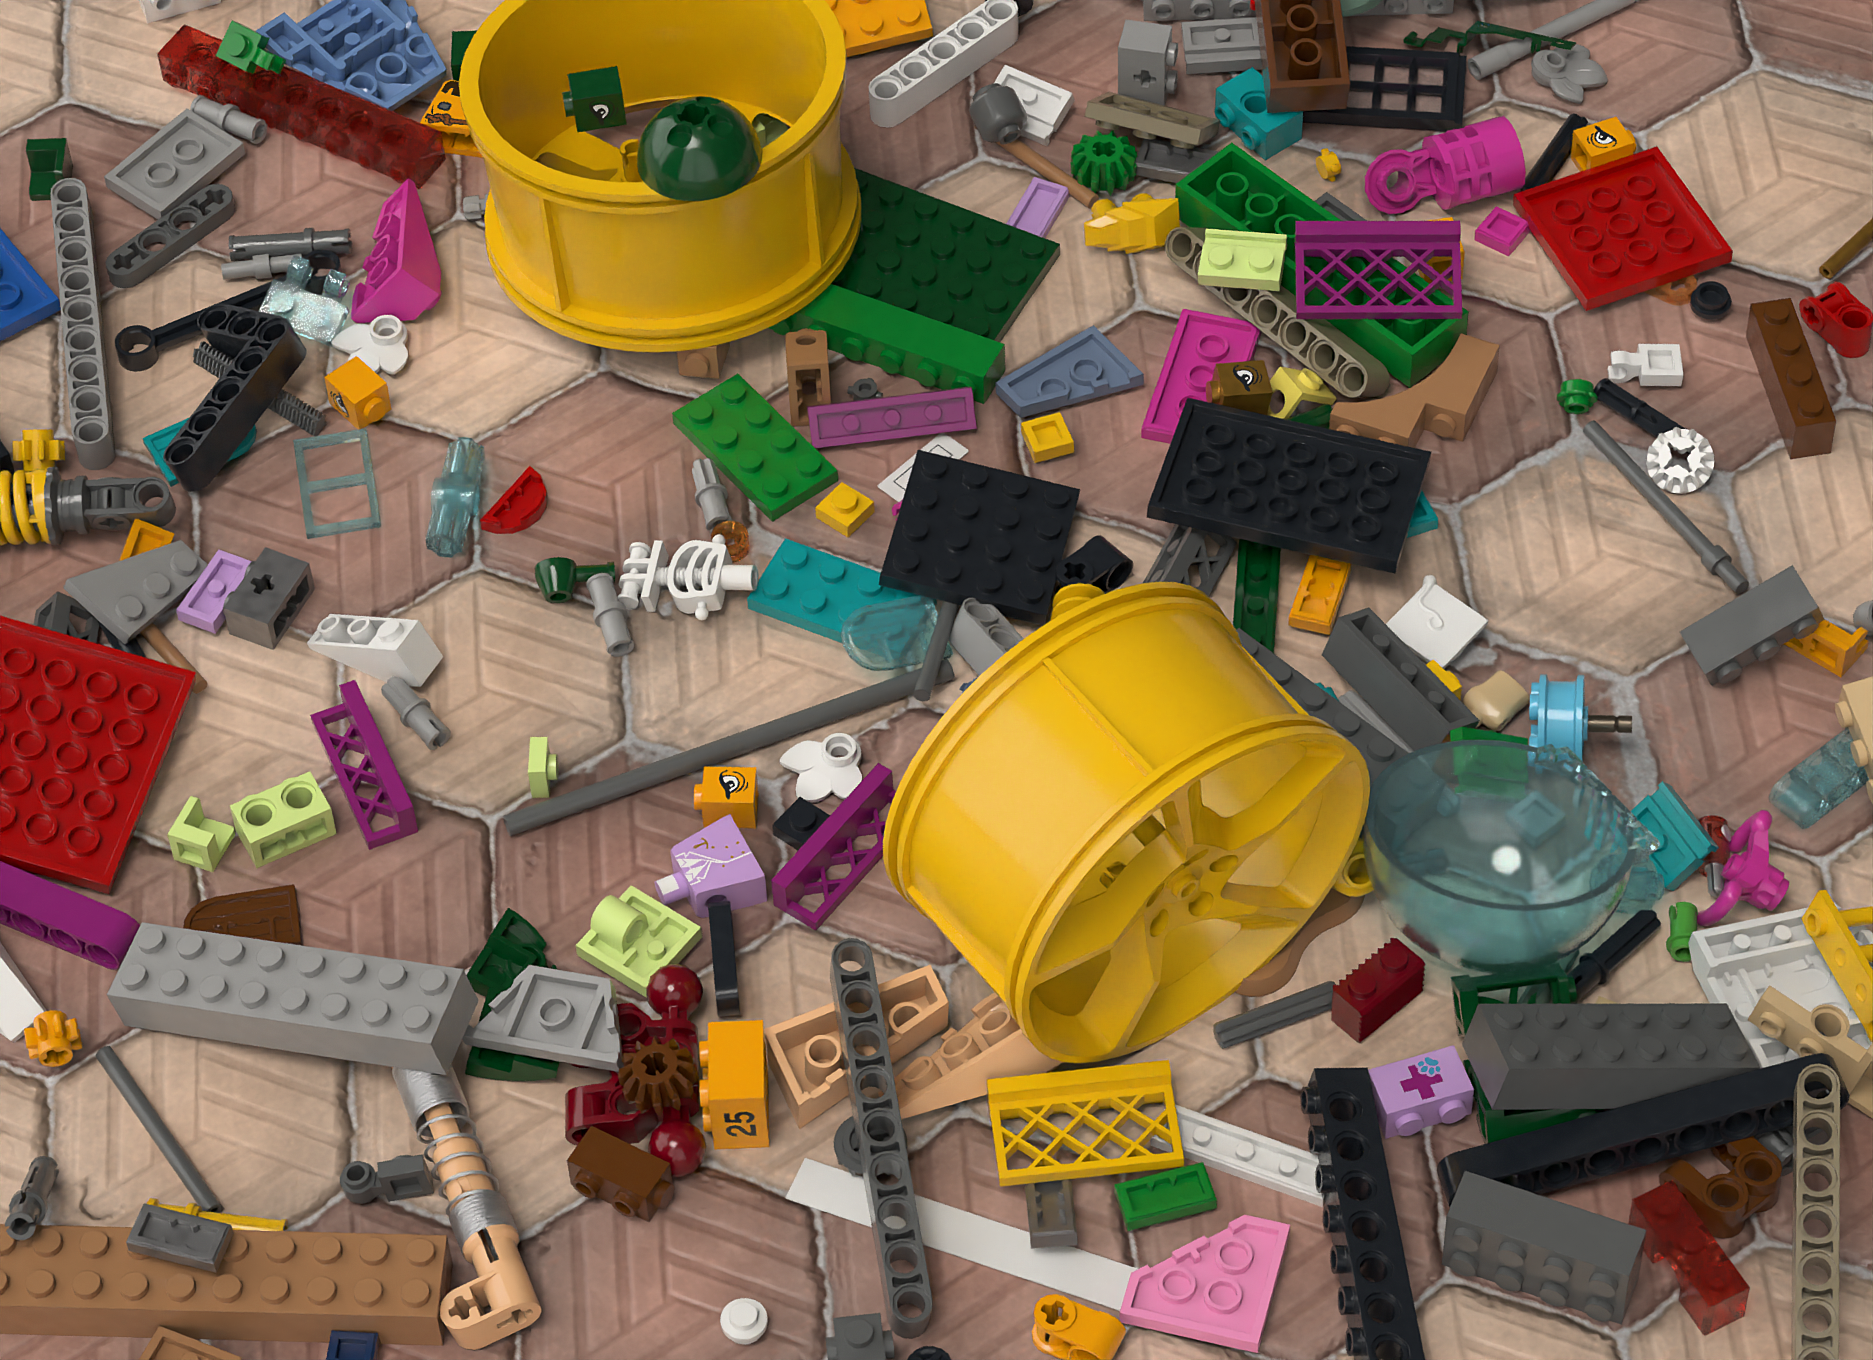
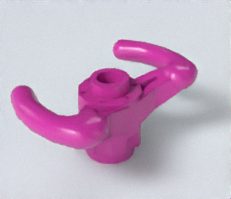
[1697,810,1790,927]

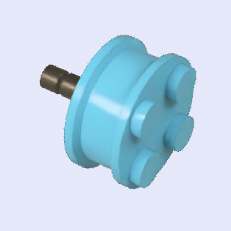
[1529,674,1632,772]

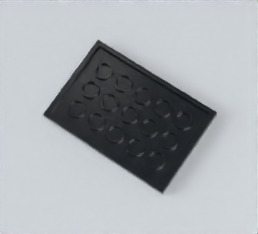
[1146,398,1431,574]

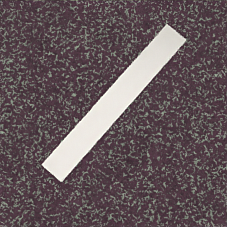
[785,1158,1138,1311]

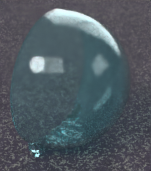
[1362,740,1660,974]

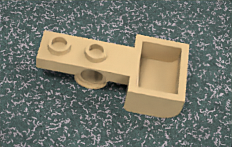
[1748,985,1873,1119]

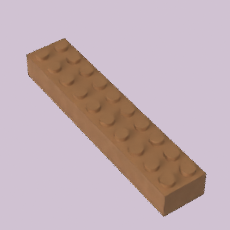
[0,1224,453,1346]

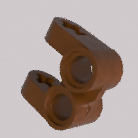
[1659,1136,1782,1239]

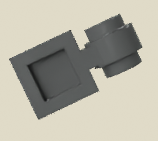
[340,1154,434,1204]

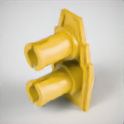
[1084,193,1180,254]

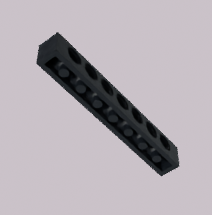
[1300,1067,1425,1360]

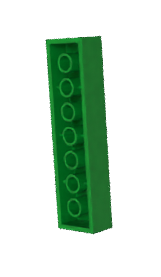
[1175,142,1469,388]

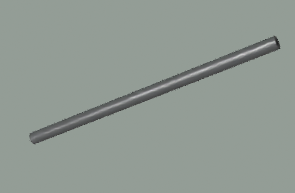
[503,659,954,836]

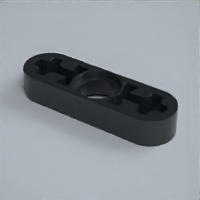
[708,901,740,1017]

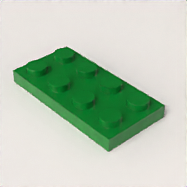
[672,373,838,522]

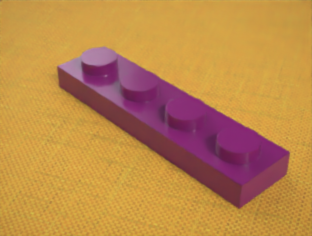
[807,386,977,448]

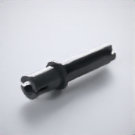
[1567,908,1661,1004]

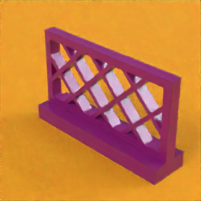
[1294,221,1462,319]

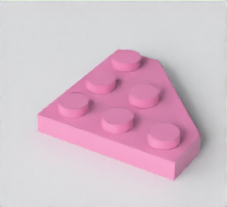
[1119,1215,1290,1353]

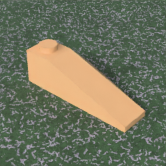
[878,992,1063,1119]

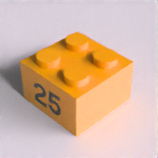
[699,1020,769,1150]

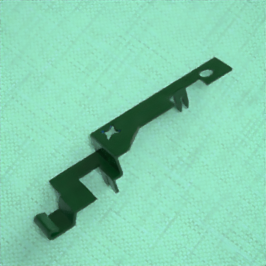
[1403,21,1576,55]

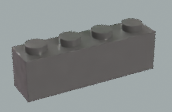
[1322,607,1480,768]

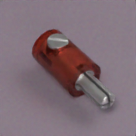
[1698,815,1731,897]

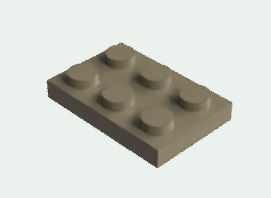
[1085,92,1220,149]

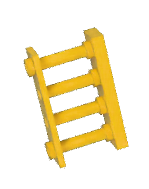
[1801,890,1873,1042]

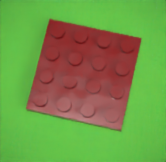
[1513,146,1733,311]

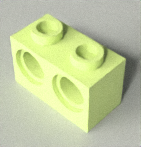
[230,771,337,869]

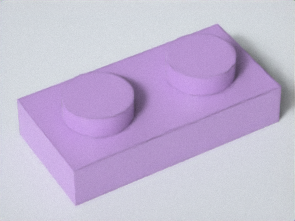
[176,549,252,634]

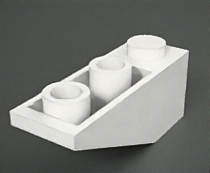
[307,614,443,687]

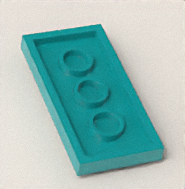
[747,538,937,664]

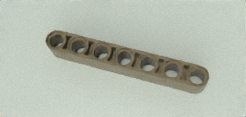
[1165,227,1389,397]
[1791,1063,1840,1360]

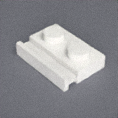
[994,65,1075,146]

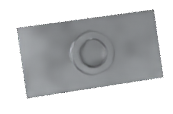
[1135,138,1219,183]
[1025,1179,1078,1249]
[126,1203,234,1273]

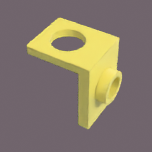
[1267,366,1337,419]

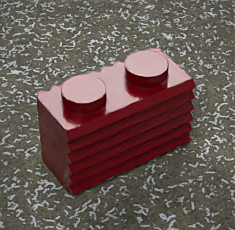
[1331,938,1426,1043]

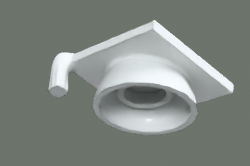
[1386,575,1488,669]

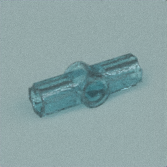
[425,437,485,558]

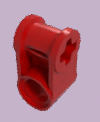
[1799,281,1873,358]

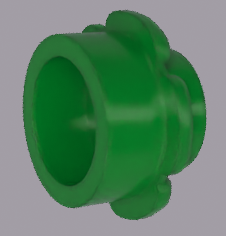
[1556,379,1598,414]

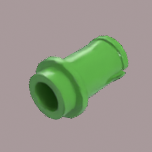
[1666,902,1698,962]

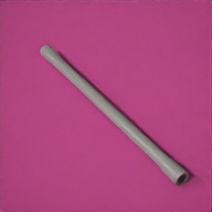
[1468,0,1639,80]

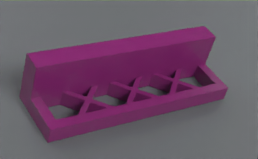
[310,680,418,850]
[771,763,896,931]

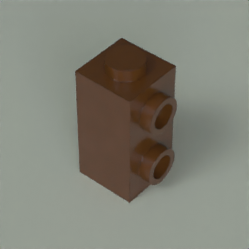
[567,1126,675,1222]

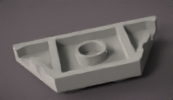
[462,965,624,1072]

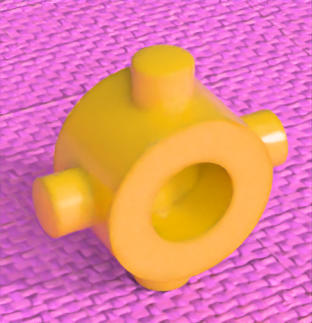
[1316,148,1341,182]

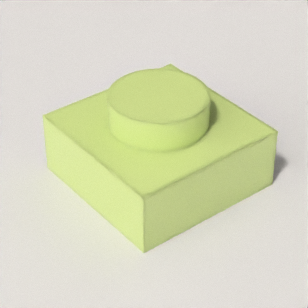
[528,737,558,798]

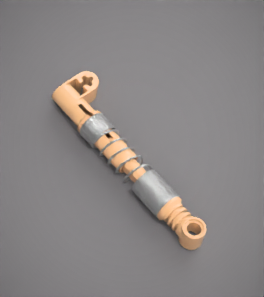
[391,1064,542,1350]

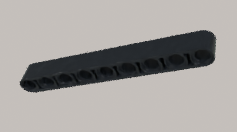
[1437,1053,1850,1207]

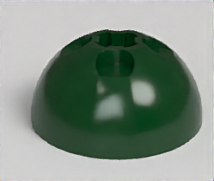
[637,96,762,201]

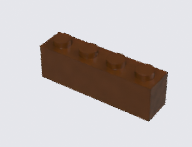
[1746,298,1836,459]

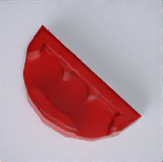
[480,466,547,534]

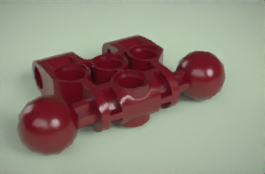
[565,964,706,1177]

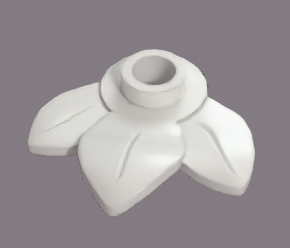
[331,315,408,375]
[780,733,862,803]

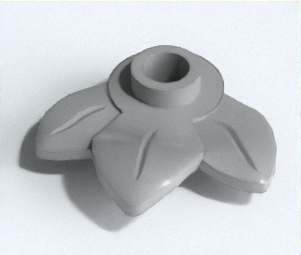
[1531,44,1608,104]

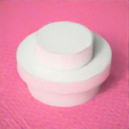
[720,1298,768,1345]

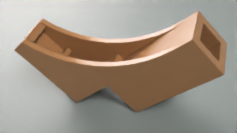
[1329,333,1500,448]

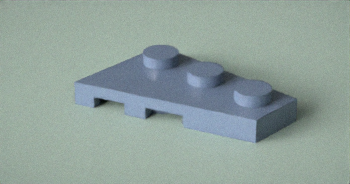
[995,325,1144,418]

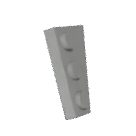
[63,540,208,645]

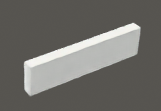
[1151,1104,1325,1207]

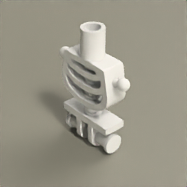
[618,534,758,620]

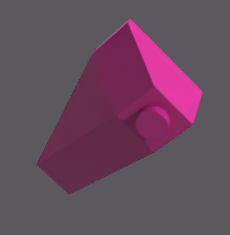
[351,178,442,323]

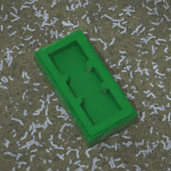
[1114,1162,1217,1231]

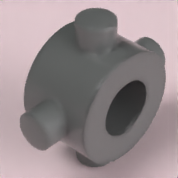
[847,378,883,401]

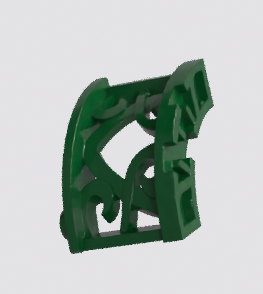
[1451,963,1604,1144]

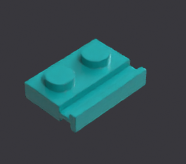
[1617,781,1719,891]

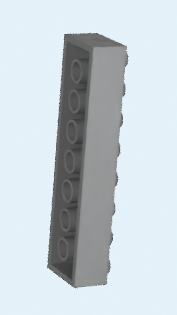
[107,922,479,1075]

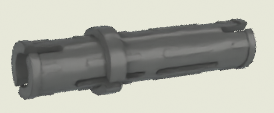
[229,228,352,261]
[5,1156,59,1240]

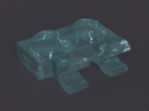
[259,255,350,347]

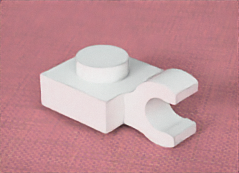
[1607,344,1683,386]

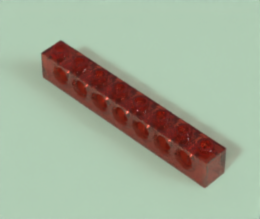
[157,24,446,190]

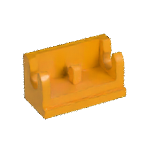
[1784,620,1869,678]

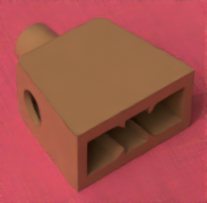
[785,328,831,426]

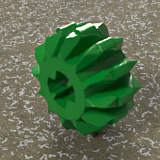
[1071,130,1137,196]

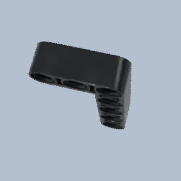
[163,303,307,492]

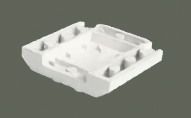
[1688,903,1873,1069]

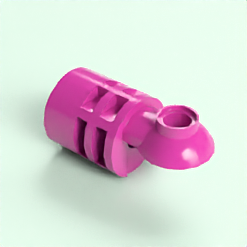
[1365,116,1526,214]

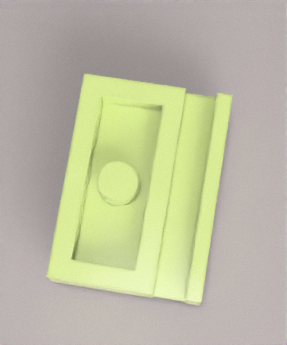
[1198,229,1287,291]

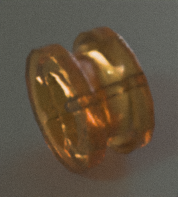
[711,521,750,563]

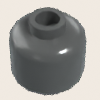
[969,83,1027,144]

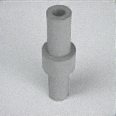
[221,254,302,280]

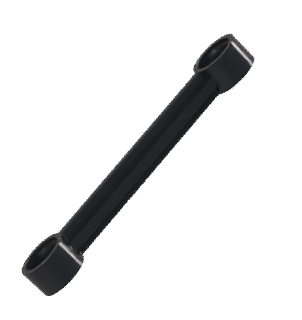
[115,250,343,372]

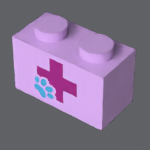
[1368,1045,1474,1139]

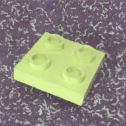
[576,885,702,998]

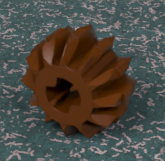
[618,1035,698,1117]

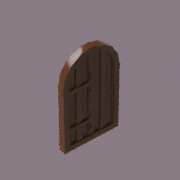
[183,884,302,945]

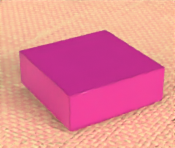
[1474,206,1530,257]

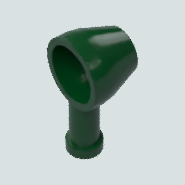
[534,557,615,603]

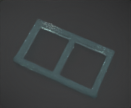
[293,428,381,539]

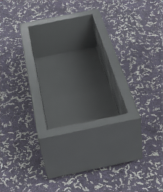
[1442,1171,1647,1325]

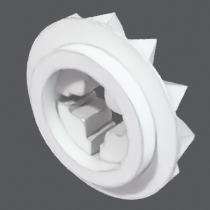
[1646,427,1714,494]

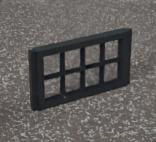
[1303,46,1467,131]

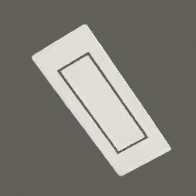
[878,433,968,502]

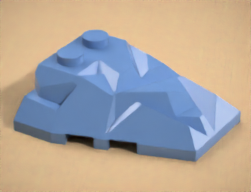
[256,0,447,114]

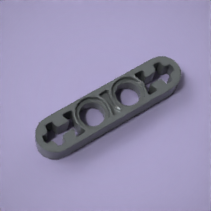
[105,184,235,288]

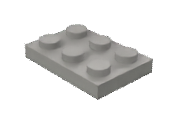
[104,108,245,220]

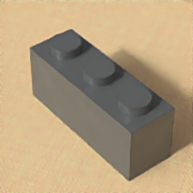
[1680,565,1825,686]

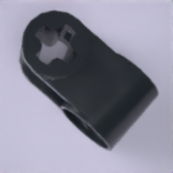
[1055,535,1133,594]

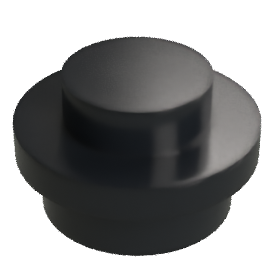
[1690,281,1732,320]

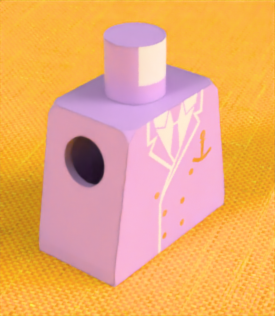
[654,814,767,918]

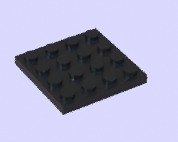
[879,450,1080,625]

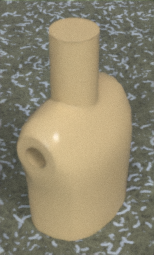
[1463,670,1530,731]

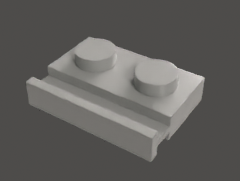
[1181,17,1262,74]

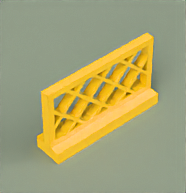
[986,1060,1184,1187]

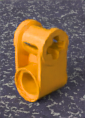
[1032,1294,1126,1360]

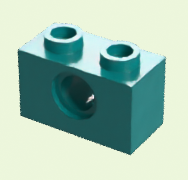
[1214,67,1303,160]

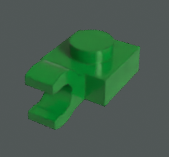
[216,20,286,74]

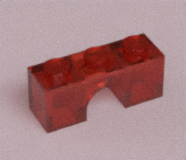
[1628,1180,1750,1336]

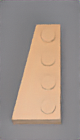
[764,965,949,1129]

